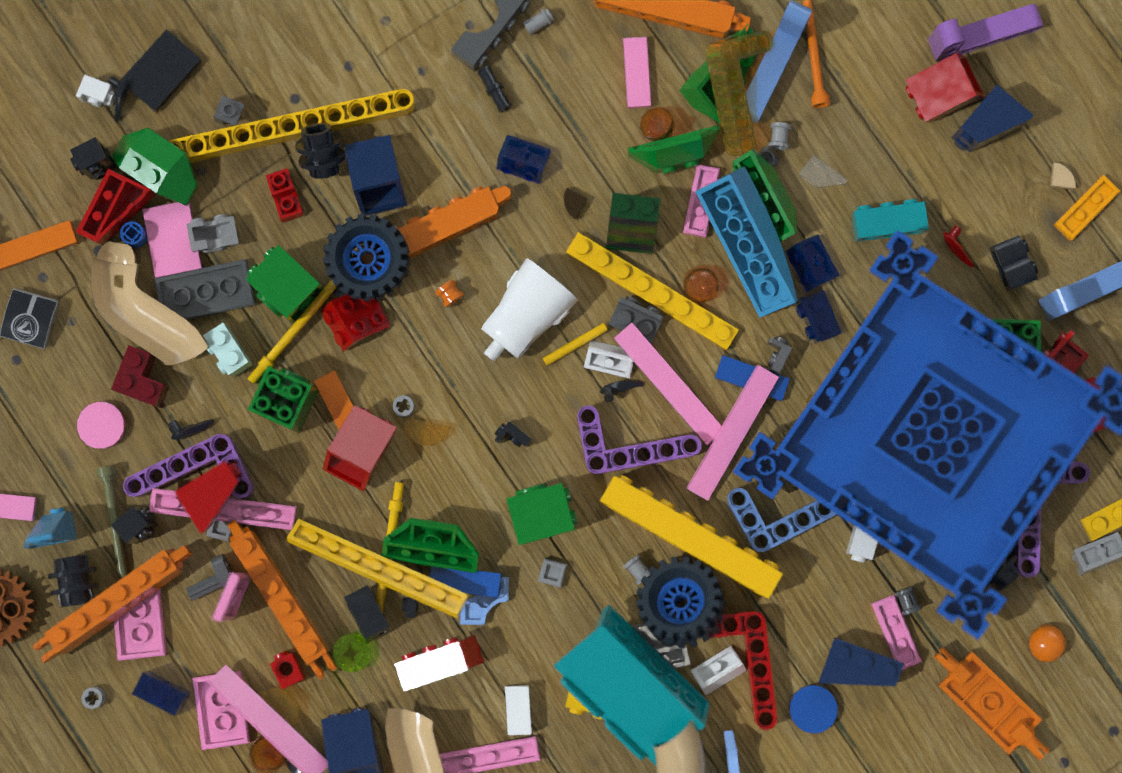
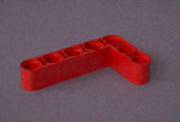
[707,611,777,730]

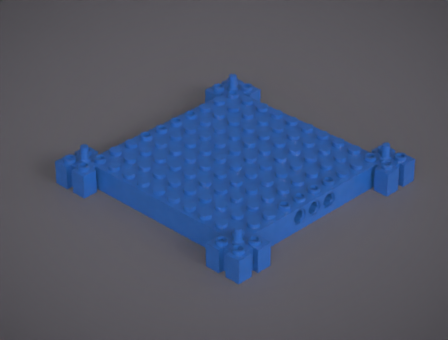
[733,230,1122,640]

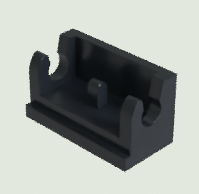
[344,585,389,644]

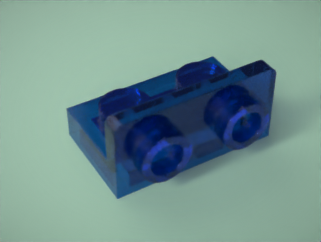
[496,135,551,184]
[786,234,840,292]
[795,290,842,345]

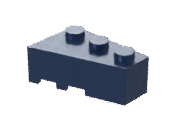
[818,638,904,687]

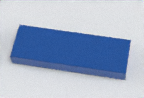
[715,355,789,401]
[430,566,502,598]

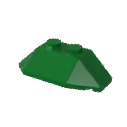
[627,125,720,175]
[112,128,198,206]
[732,149,797,243]
[382,518,479,573]

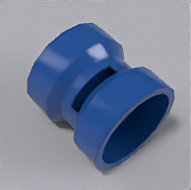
[120,221,148,248]

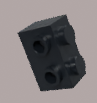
[70,137,117,180]
[111,506,158,544]

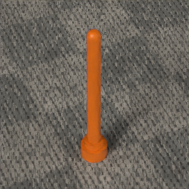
[803,0,830,108]

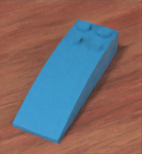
[695,166,798,317]

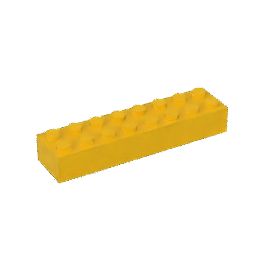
[599,475,783,599]

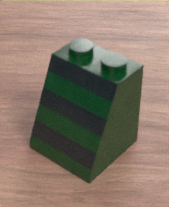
[606,193,660,255]

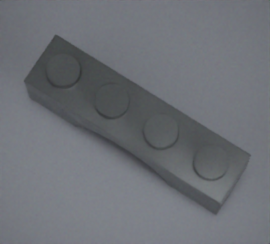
[451,0,531,72]

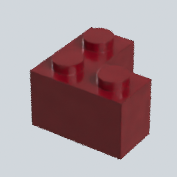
[111,345,170,408]

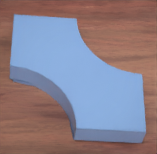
[460,577,509,625]
[724,730,740,773]

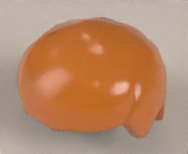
[1028,624,1066,662]

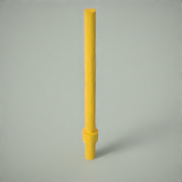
[247,280,337,384]
[376,482,404,613]

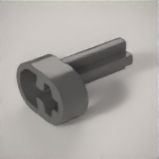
[186,554,234,601]

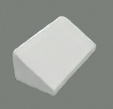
[584,340,634,379]
[691,646,746,695]
[505,685,532,735]

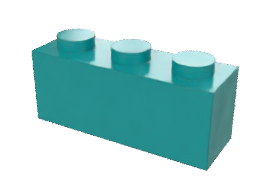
[851,199,929,242]

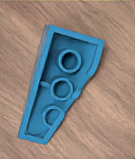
[23,508,77,549]

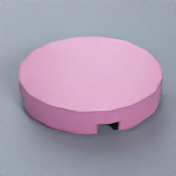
[77,402,126,449]

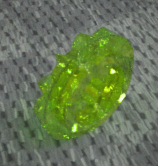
[332,634,371,672]

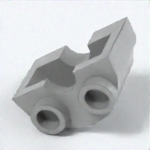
[186,214,239,253]

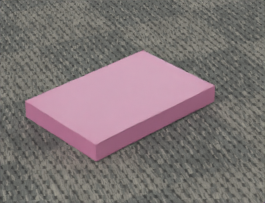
[142,202,203,278]
[212,572,251,622]
[114,588,167,661]
[193,671,251,750]

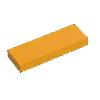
[1054,175,1121,241]

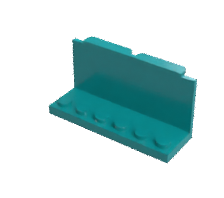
[554,604,710,766]

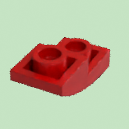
[265,168,304,223]

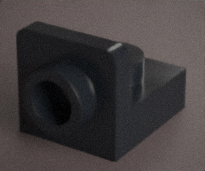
[494,422,532,448]
[394,590,418,618]

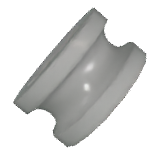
[393,395,414,418]
[81,687,106,709]

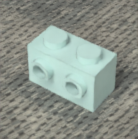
[203,323,253,378]

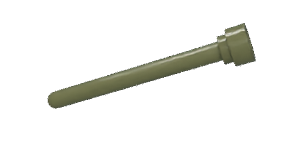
[96,465,128,579]

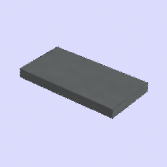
[154,259,256,320]

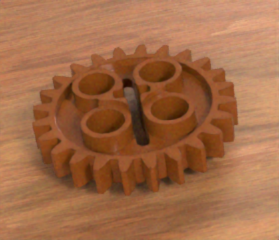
[0,569,37,647]

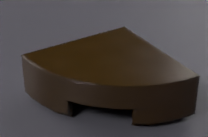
[564,188,587,220]

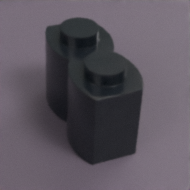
[989,235,1038,291]

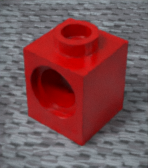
[269,650,307,689]

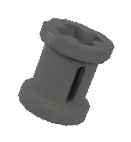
[894,585,923,616]

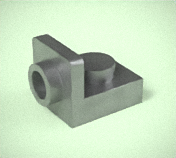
[214,95,244,126]
[767,336,792,374]

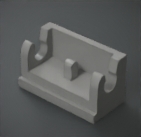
[1072,532,1122,577]

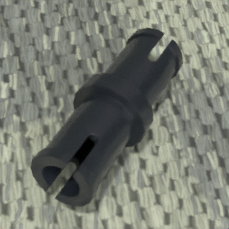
[477,66,512,113]

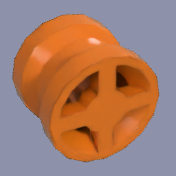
[435,279,464,308]

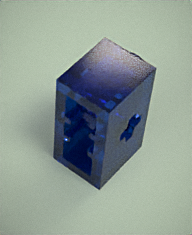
[132,671,191,716]

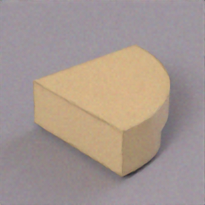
[1050,162,1076,190]

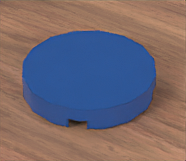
[789,685,838,734]

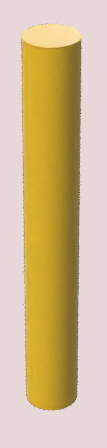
[542,323,608,366]

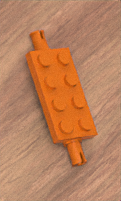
[933,646,1050,760]

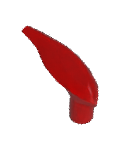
[943,226,974,267]

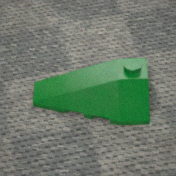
[679,24,761,123]

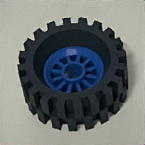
[323,214,411,302]
[636,556,726,648]

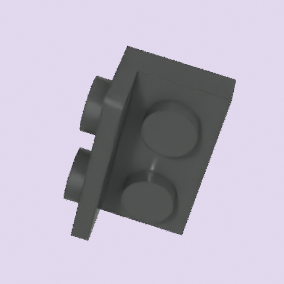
[608,296,663,344]

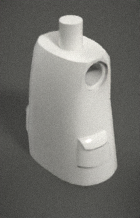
[481,258,578,362]

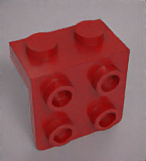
[321,294,390,352]
[1044,330,1090,374]

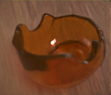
[639,107,675,142]
[683,266,719,303]
[249,735,286,773]

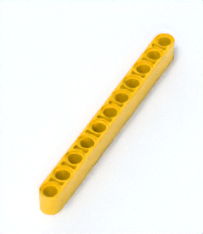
[170,89,415,163]

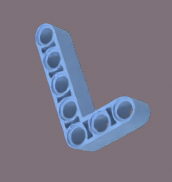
[736,0,812,124]
[1038,261,1122,322]
[727,488,837,552]

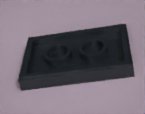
[120,29,202,113]

